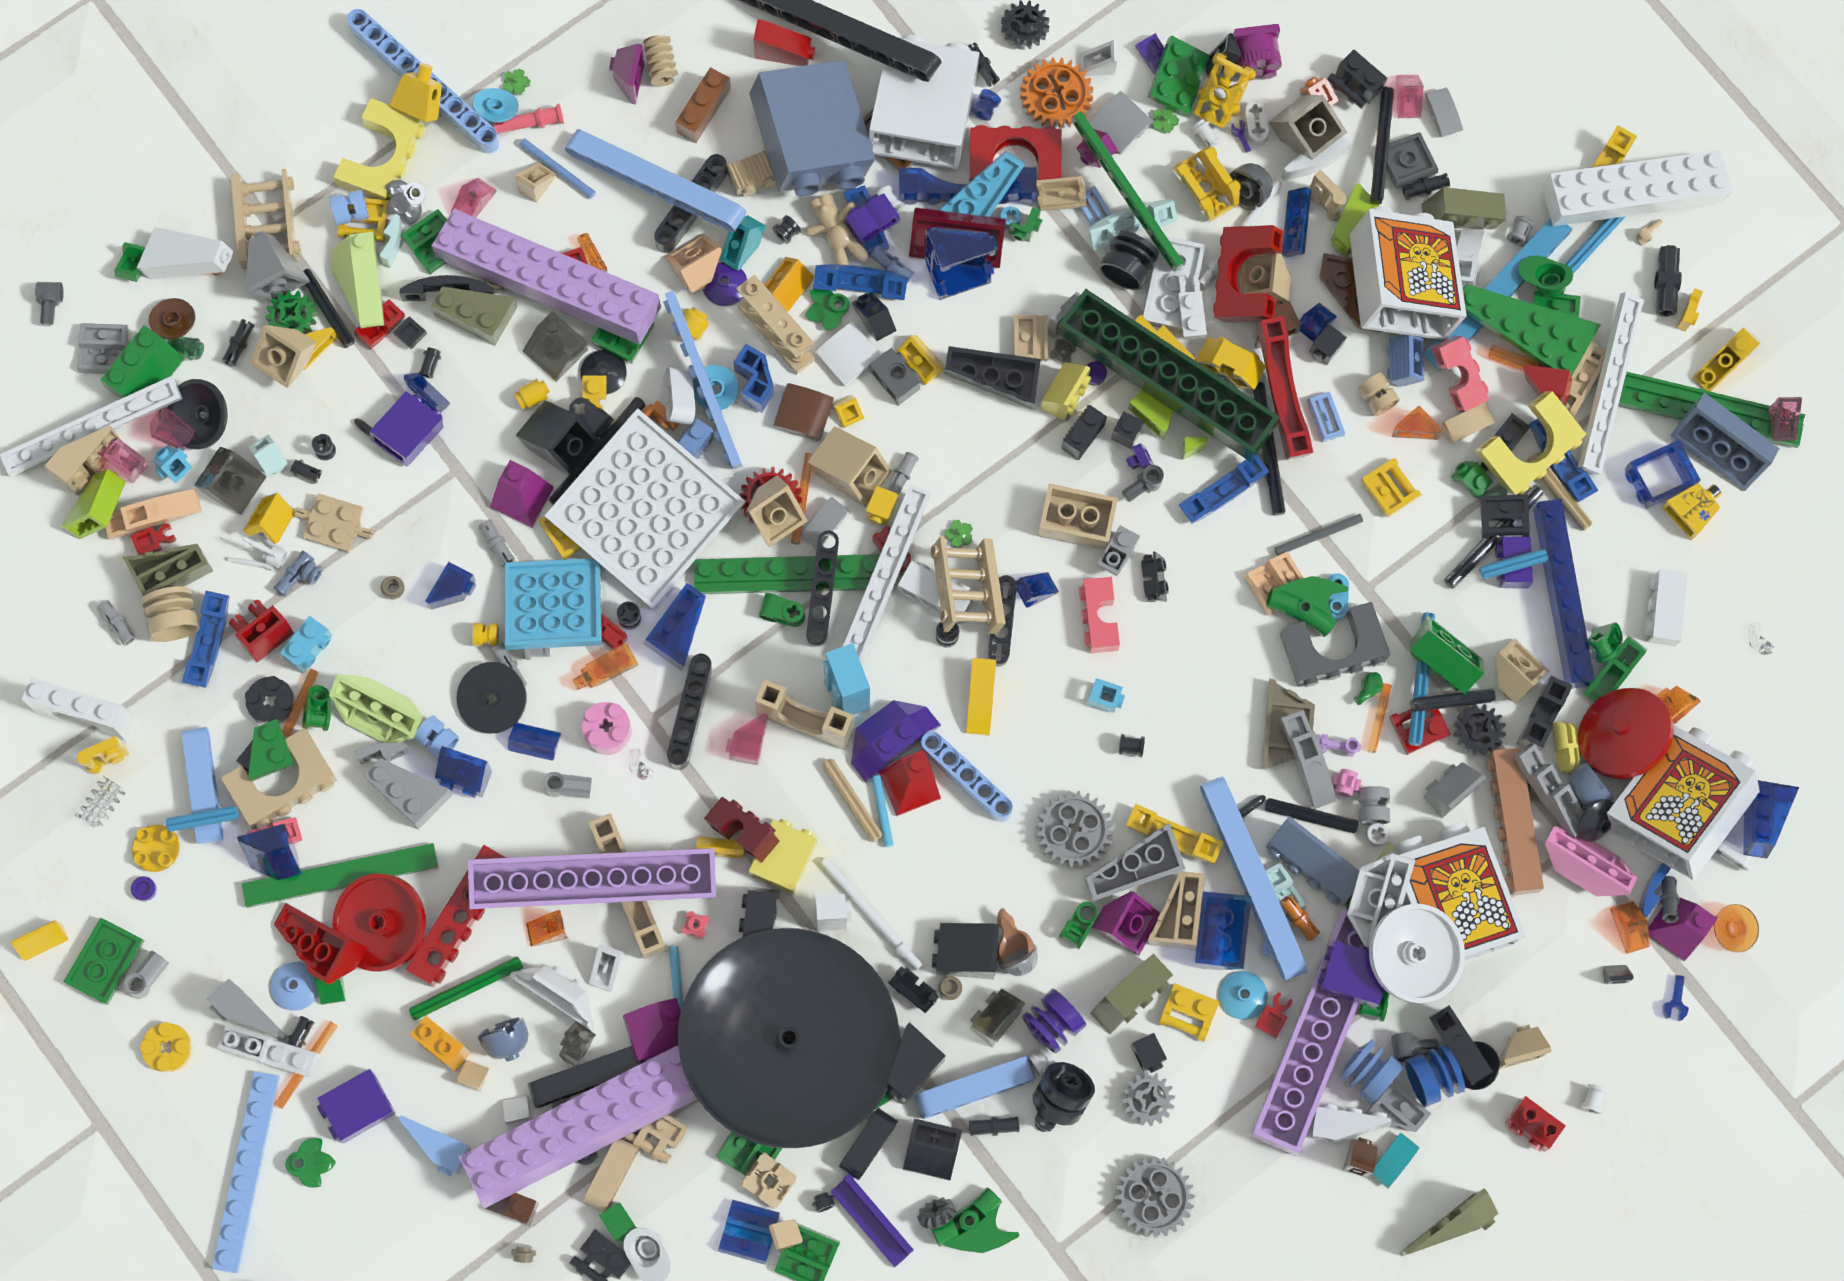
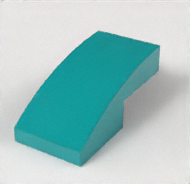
[1371,1132,1420,1189]

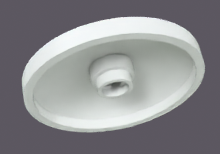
[1369,904,1465,1003]

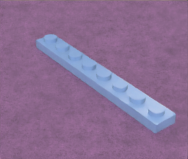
[663,290,743,469]
[212,1071,280,1274]

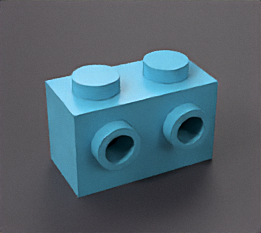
[280,615,332,673]

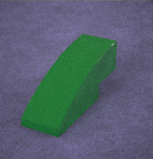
[1583,635,1648,702]

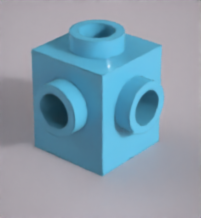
[151,445,192,483]

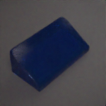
[403,373,450,413]
[508,723,561,761]

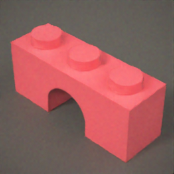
[1431,335,1489,412]
[1079,577,1120,653]

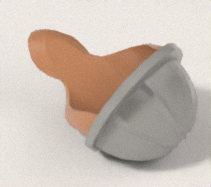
[997,908,1038,976]

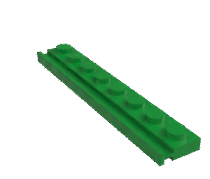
[1618,371,1806,448]
[694,554,881,595]

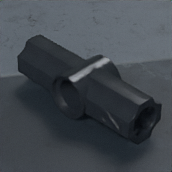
[1654,245,1682,317]

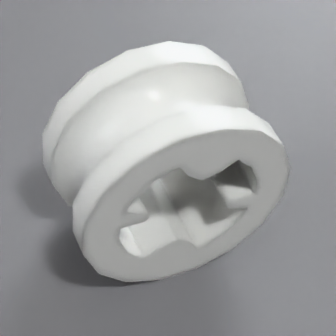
[1366,823,1389,846]

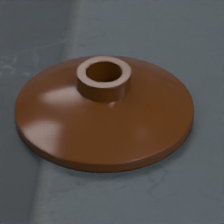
[148,298,196,339]

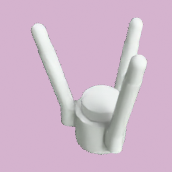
[227,533,287,571]

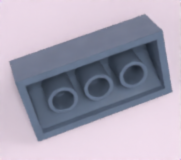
[1670,392,1780,491]
[1266,816,1359,906]

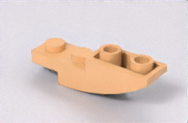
[106,489,202,540]

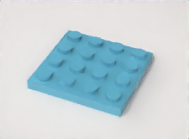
[505,558,602,650]

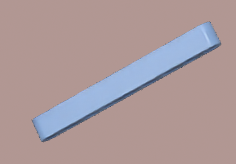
[347,9,499,154]
[564,129,747,232]
[1199,776,1308,981]

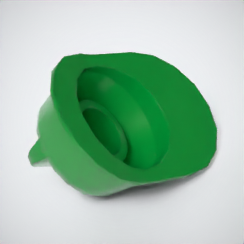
[1518,255,1574,296]

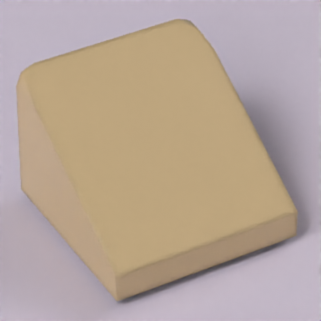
[456,1060,490,1092]
[769,1219,802,1249]

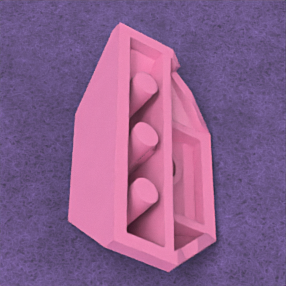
[1545,826,1637,897]

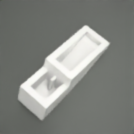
[1281,136,1351,180]

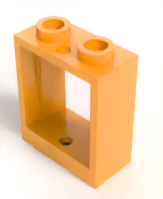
[410,1015,470,1072]

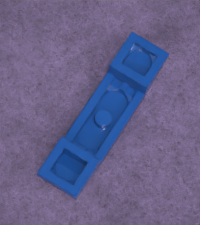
[813,264,908,300]
[1529,419,1599,502]
[1179,454,1269,524]
[182,590,230,688]
[1638,863,1671,921]

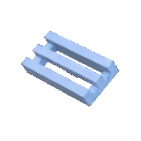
[1080,186,1111,226]
[1307,391,1346,443]

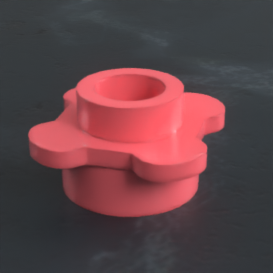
[682,911,709,938]

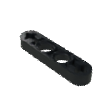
[988,575,1017,667]

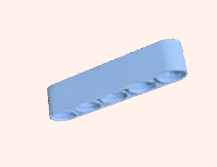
[182,727,223,845]
[921,731,1013,822]
[914,1056,1036,1119]

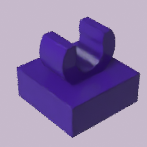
[1126,443,1154,470]

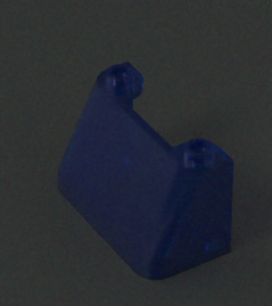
[924,226,997,300]

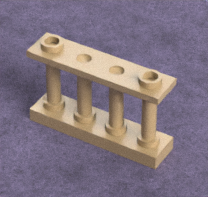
[230,169,301,269]
[736,274,815,375]
[930,536,1006,634]

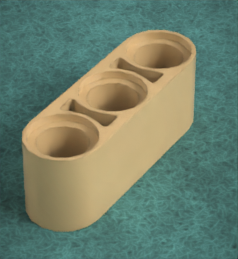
[583,1139,639,1212]

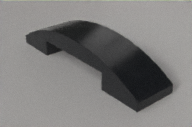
[399,275,495,302]

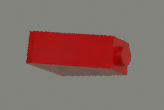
[753,19,816,66]

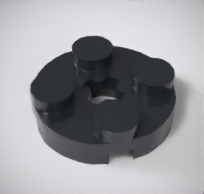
[245,676,295,724]

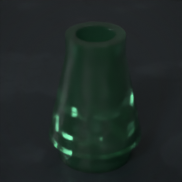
[167,336,204,360]

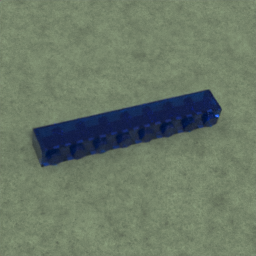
[1533,499,1595,689]

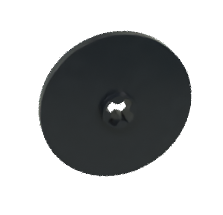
[456,662,527,734]

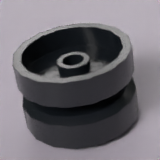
[1032,1062,1095,1126]

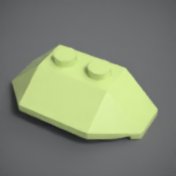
[329,674,423,743]

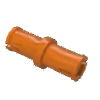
[1279,894,1320,941]

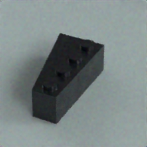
[945,346,1041,409]
[738,887,780,937]

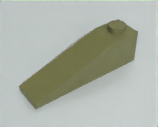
[1400,1188,1499,1256]

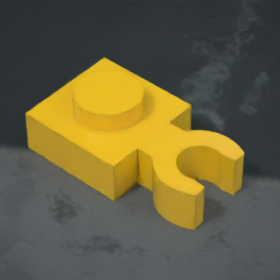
[1677,288,1703,332]
[582,375,607,410]

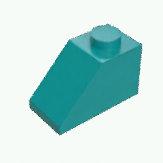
[719,215,766,270]

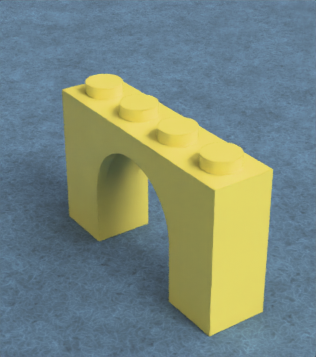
[333,98,425,201]
[1475,391,1587,495]

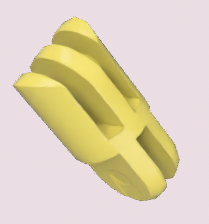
[1552,722,1580,773]

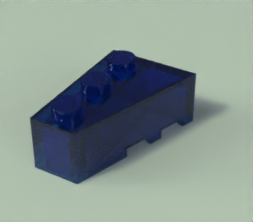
[643,583,706,671]
[1743,780,1799,859]

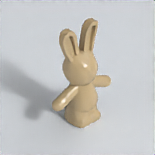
[805,193,869,265]

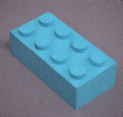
[823,643,870,715]

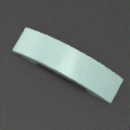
[1088,199,1177,251]

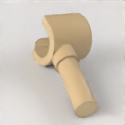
[1636,219,1663,245]

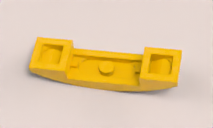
[1592,125,1637,168]
[1126,803,1224,864]

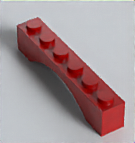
[1256,316,1314,460]

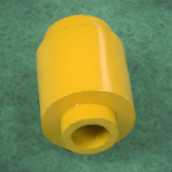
[514,378,550,409]

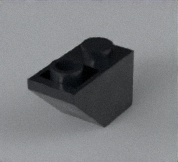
[851,293,897,341]

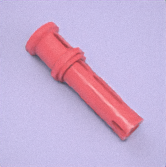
[493,103,564,134]

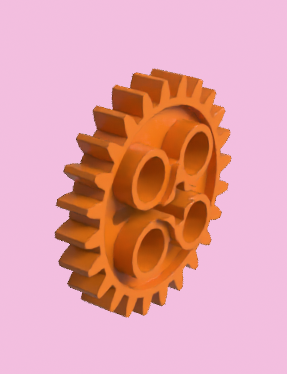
[1020,57,1094,129]

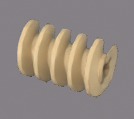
[643,35,678,86]

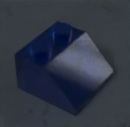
[435,746,492,799]
[237,823,301,880]

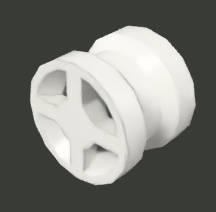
[1028,1047,1055,1078]

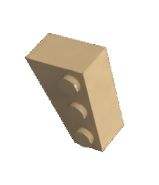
[1148,871,1206,950]

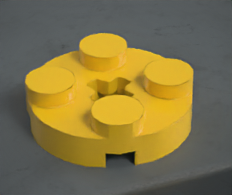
[140,1022,192,1072]

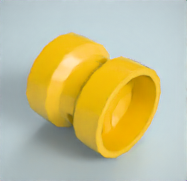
[473,623,499,646]

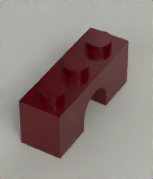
[704,797,780,863]

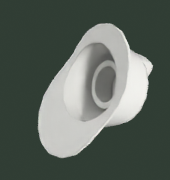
[624,1227,671,1281]

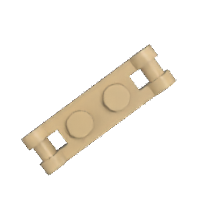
[1565,340,1607,418]

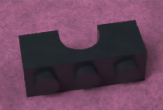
[1516,675,1573,752]

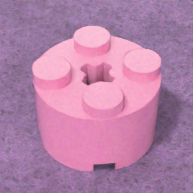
[582,702,632,755]

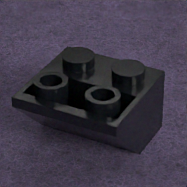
[902,1118,962,1181]

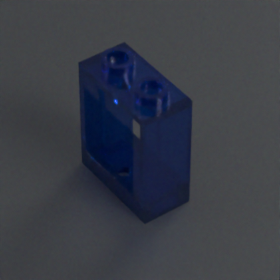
[1625,440,1701,509]

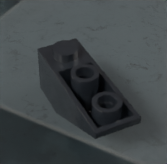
[1429,1005,1493,1085]

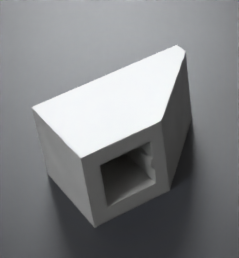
[1097,525,1140,577]

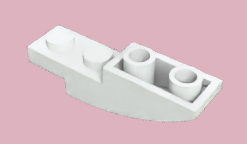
[1457,229,1485,288]
[217,1025,320,1078]

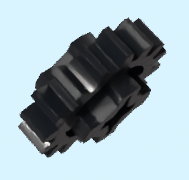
[1001,0,1050,49]
[1453,704,1506,756]

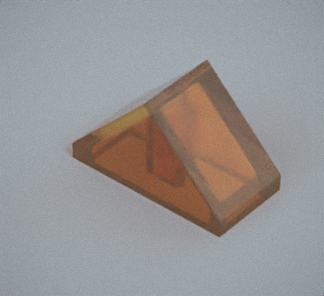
[1392,405,1442,440]
[1610,901,1650,954]
[526,910,568,947]

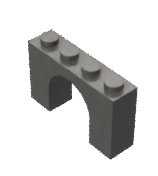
[1279,601,1390,687]

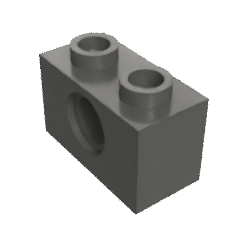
[870,347,921,406]

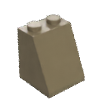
[1268,94,1347,160]

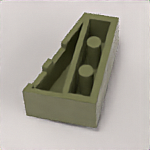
[1422,187,1506,229]
[431,287,517,346]
[123,543,213,596]
[1090,953,1173,1034]

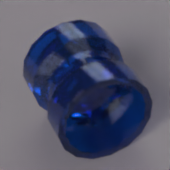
[971,89,1001,121]

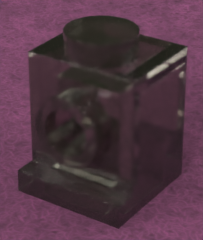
[558,1021,596,1066]

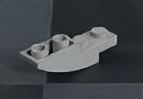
[1280,710,1337,809]

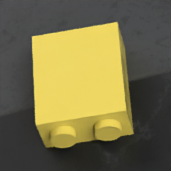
[749,819,817,895]

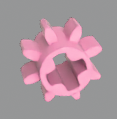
[1332,769,1362,797]

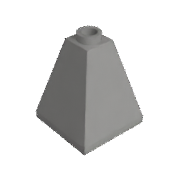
[246,231,310,302]

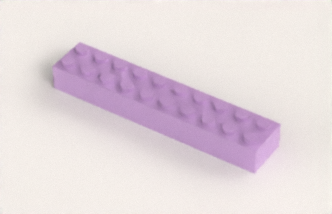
[432,209,661,345]
[468,848,716,909]
[1250,909,1369,1156]
[459,1045,697,1209]

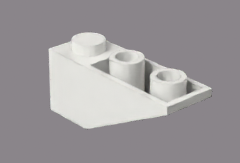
[1312,1104,1391,1143]

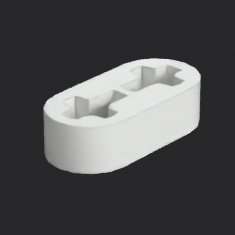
[1244,101,1269,145]
[1714,839,1755,872]

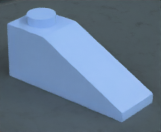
[399,1115,471,1176]

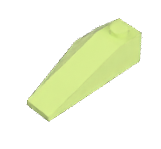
[330,232,384,328]

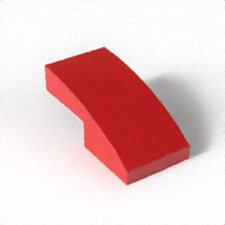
[354,299,405,350]

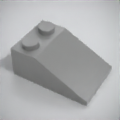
[207,978,288,1040]

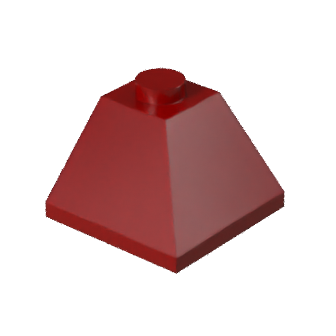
[879,750,941,817]

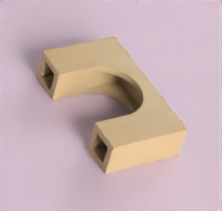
[755,679,854,749]
[221,728,338,830]

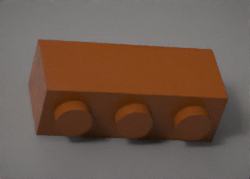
[675,67,731,143]

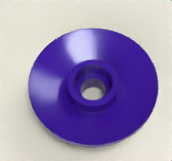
[702,262,747,306]

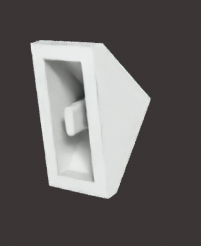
[1079,40,1118,76]
[589,944,625,992]

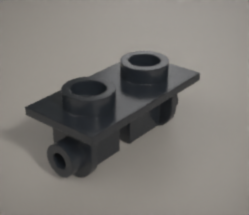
[1141,551,1169,602]
[888,966,939,1014]

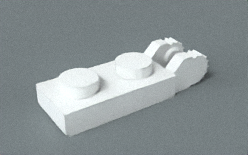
[1178,274,1207,339]

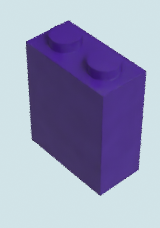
[370,391,444,467]
[1317,941,1384,1008]
[317,1068,396,1143]

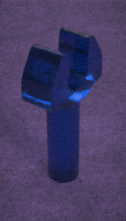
[1662,975,1689,1022]

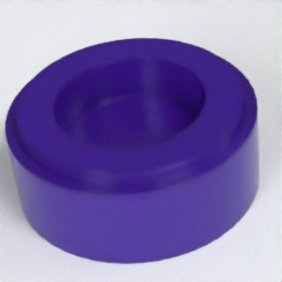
[1086,361,1107,386]
[131,876,157,902]

